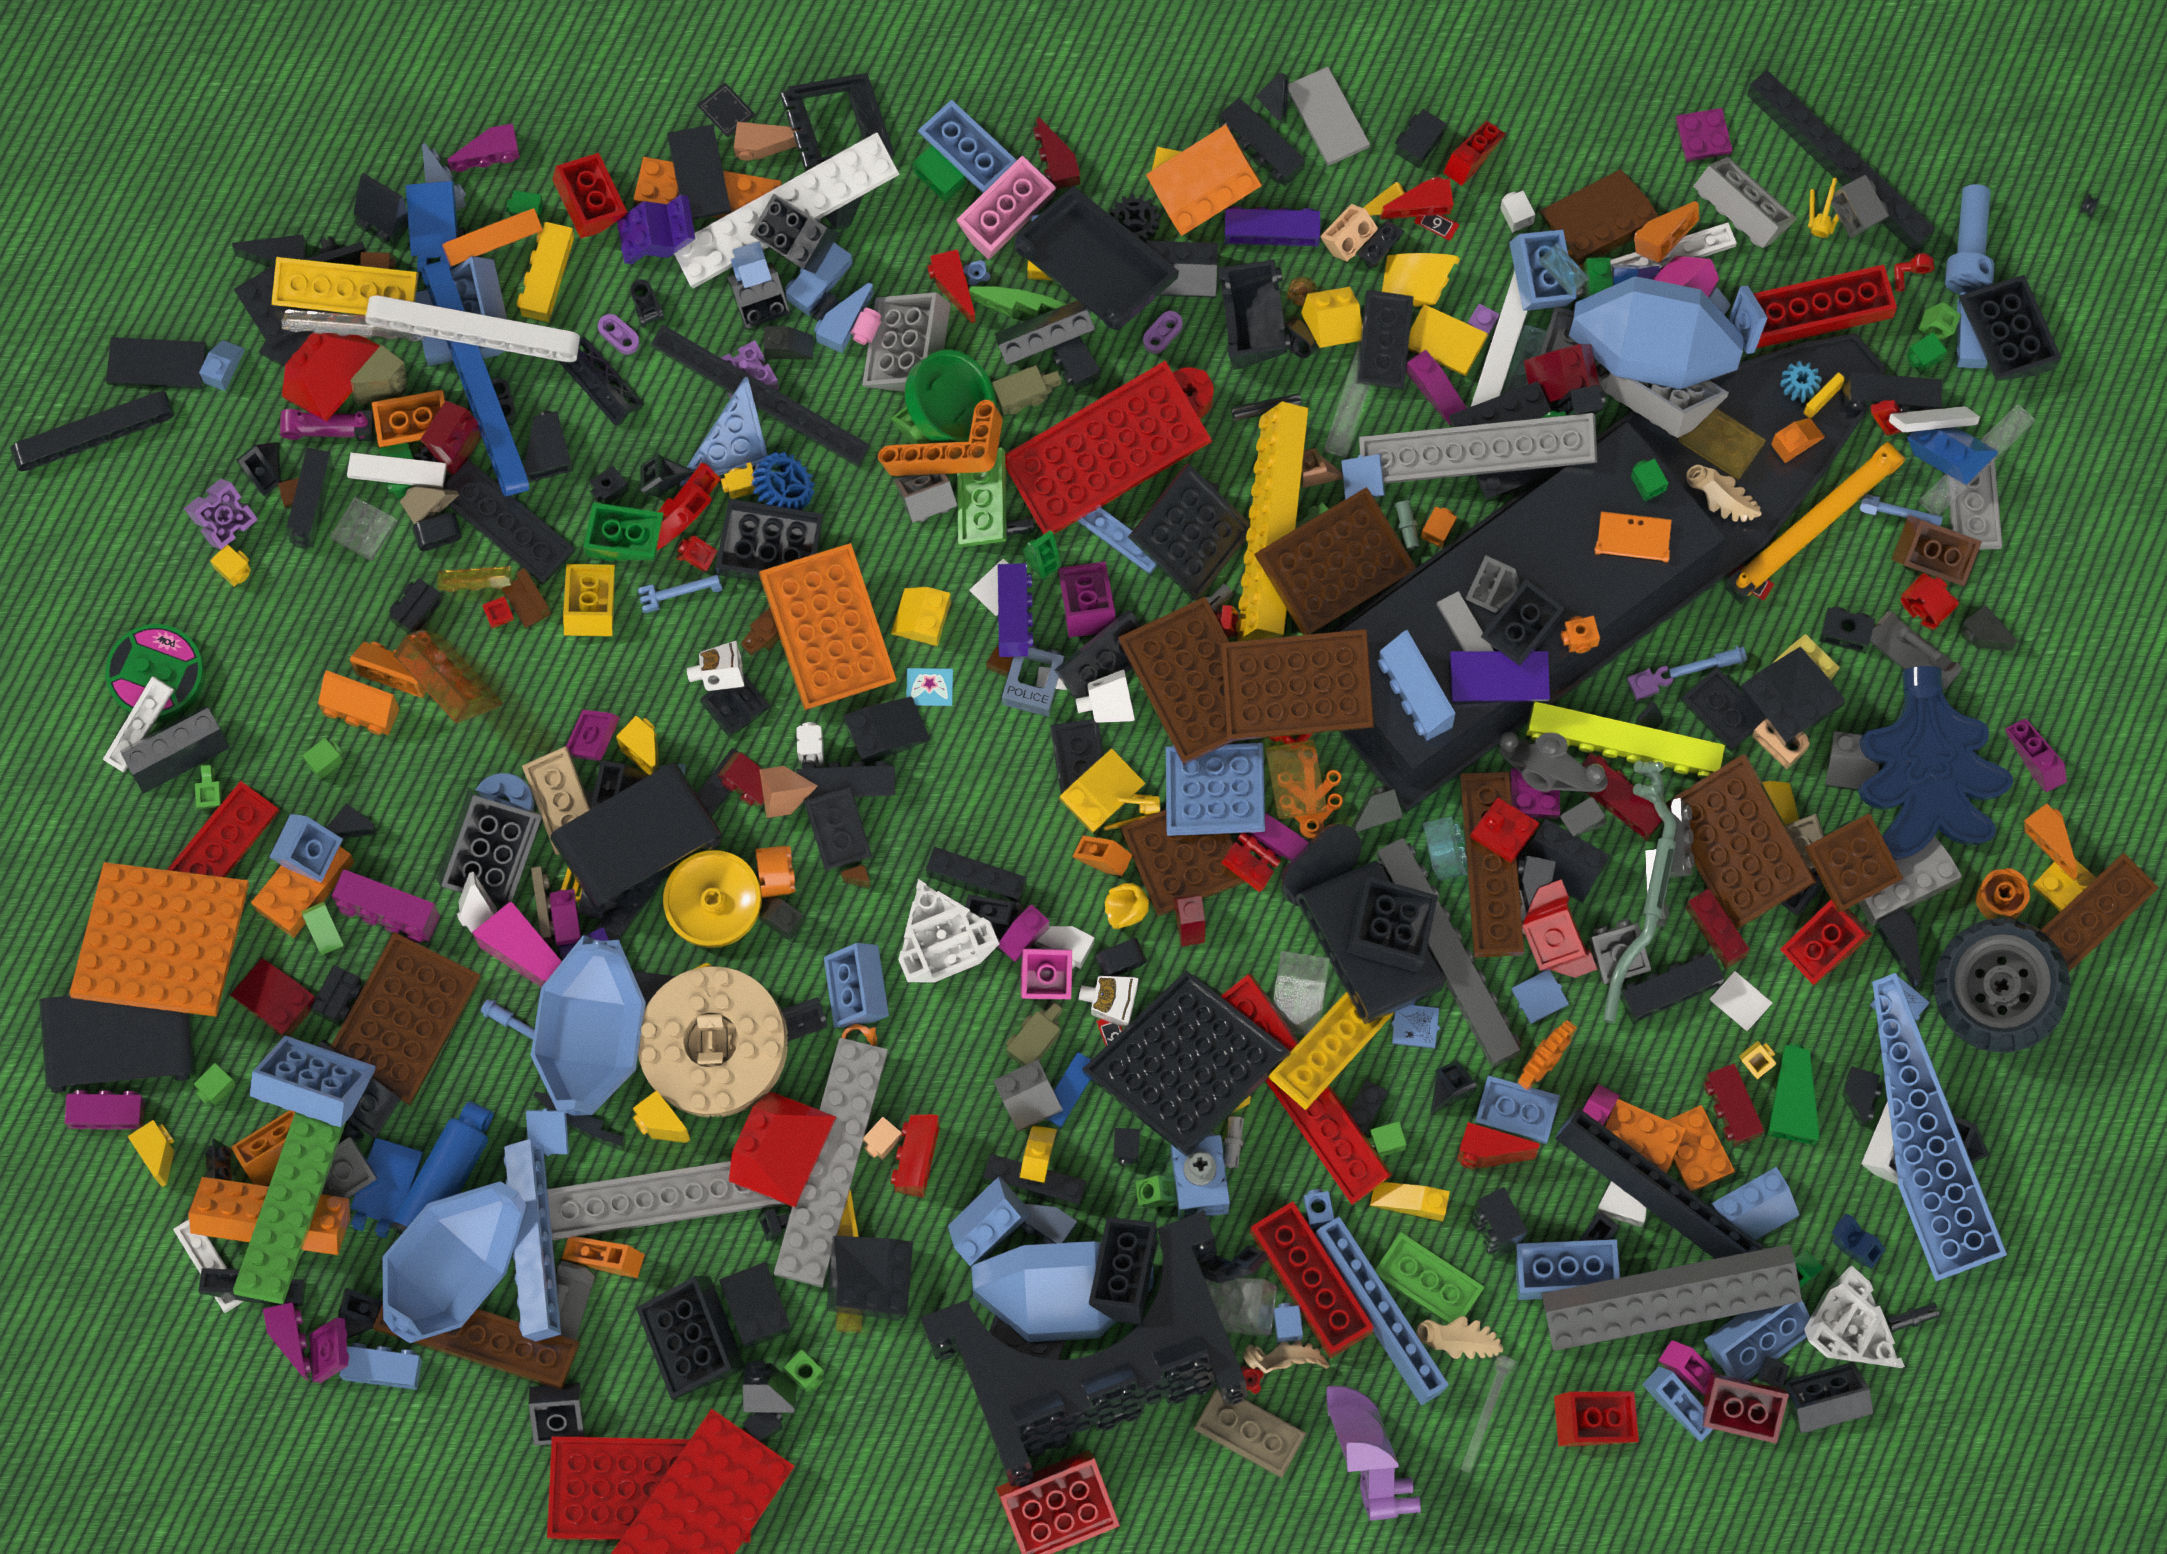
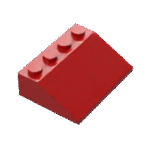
[996,1450,1120,1554]

